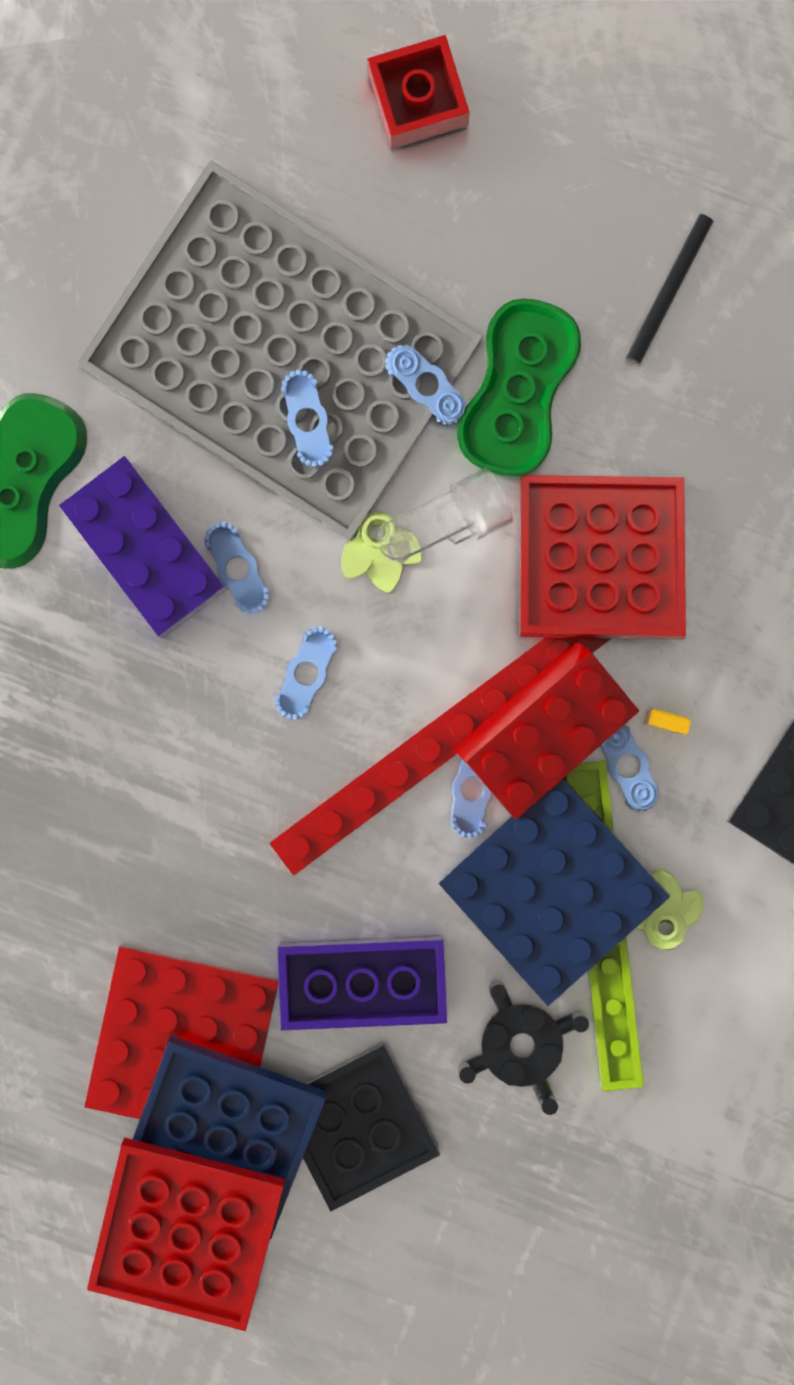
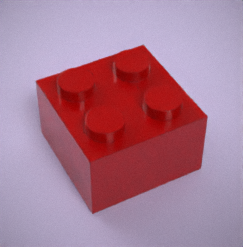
[367,35,470,149]

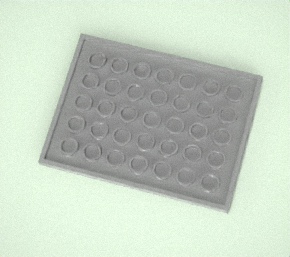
[77,160,483,541]

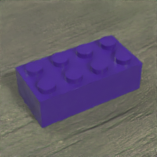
[59,456,227,639]
[277,936,447,1031]

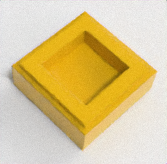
[644,709,691,735]

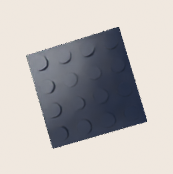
[438,778,671,1006]
[133,1035,327,1239]

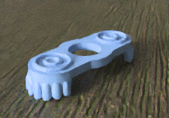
[385,345,466,425]
[281,370,333,467]
[204,522,269,613]
[275,627,337,719]
[601,724,659,812]
[450,759,492,838]

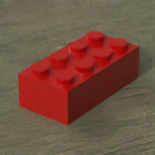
[453,641,639,820]

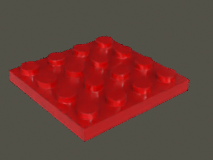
[520,475,686,640]
[84,946,279,1119]
[87,1137,285,1331]

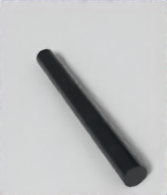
[626,214,714,365]

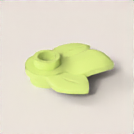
[341,512,422,593]
[636,868,703,950]

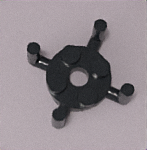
[458,980,589,1115]

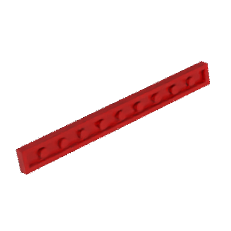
[269,637,611,876]

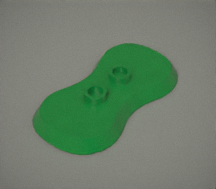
[457,298,581,477]
[0,393,87,569]

